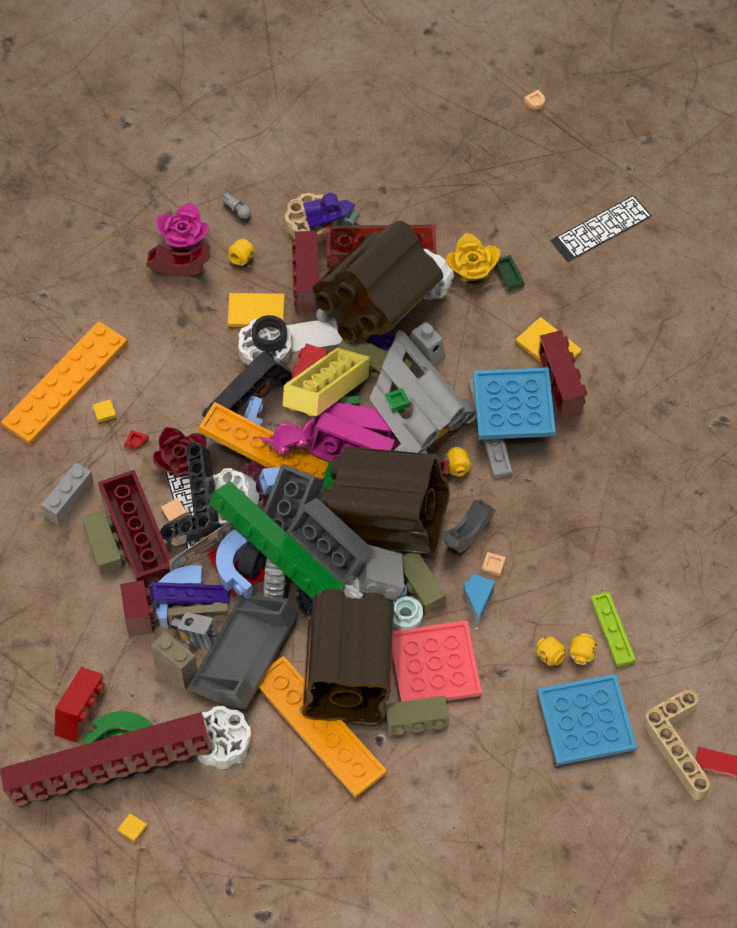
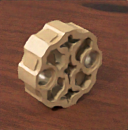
[285,193,337,245]

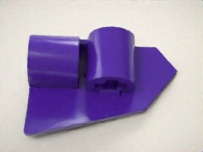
[303,193,355,228]

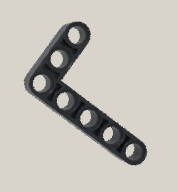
[202,351,293,418]
[160,442,219,546]

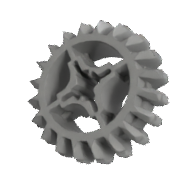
[264,558,288,599]

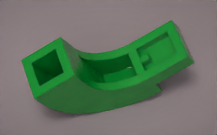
[82,711,153,745]

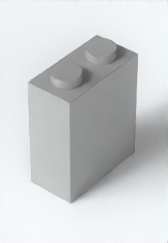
[359,545,404,601]

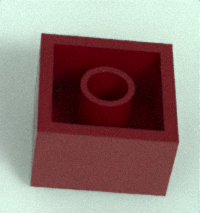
[120,580,155,637]

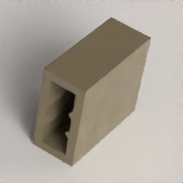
[151,632,198,690]

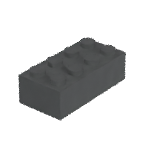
[264,464,324,536]
[286,498,374,586]

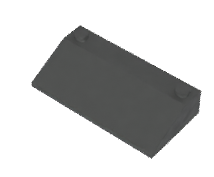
[188,595,299,709]

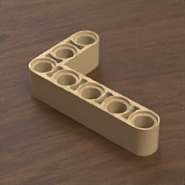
[644,690,710,800]

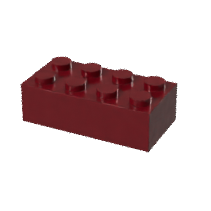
[292,231,319,313]
[538,330,587,417]

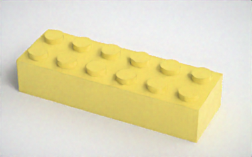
[283,348,370,416]

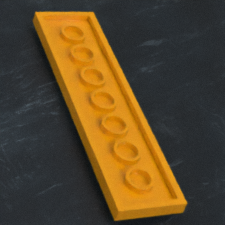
[1,321,128,445]
[197,402,328,479]
[258,656,387,799]

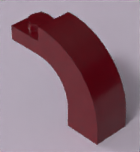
[146,243,210,276]

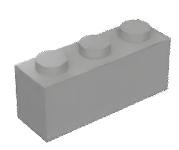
[41,463,94,525]

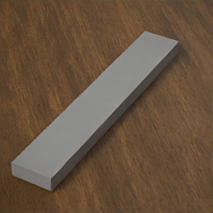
[468,379,513,479]

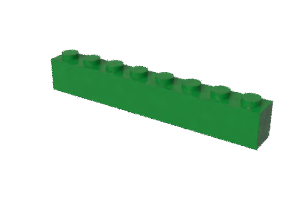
[209,481,345,599]

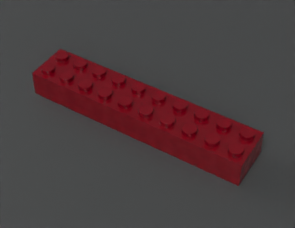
[0,712,214,806]

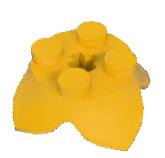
[446,233,500,281]

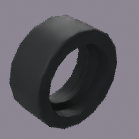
[251,315,287,352]
[238,541,266,579]

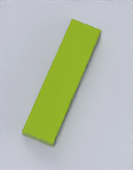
[590,591,636,668]

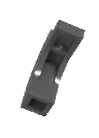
[440,499,496,553]

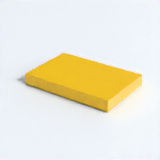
[228,293,285,327]
[515,317,582,364]

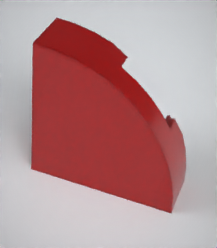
[124,430,149,449]

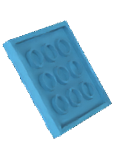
[473,367,556,440]
[537,674,637,766]

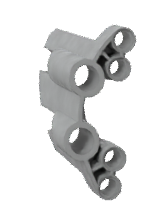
[370,330,477,453]

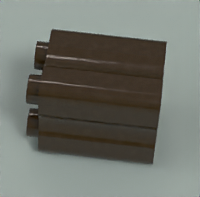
[313,221,443,344]
[321,446,450,554]
[302,589,394,725]

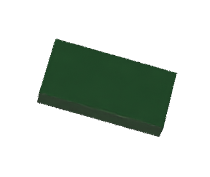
[495,255,525,292]

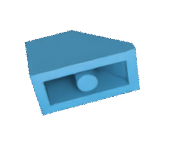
[463,574,495,623]

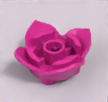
[156,202,209,251]
[259,417,316,456]

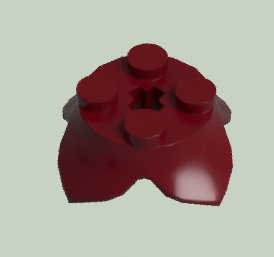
[153,427,206,477]

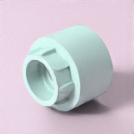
[393,596,423,631]

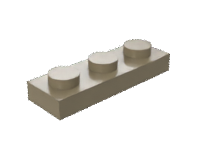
[167,602,229,624]

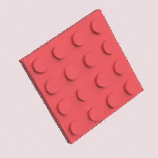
[392,620,482,702]

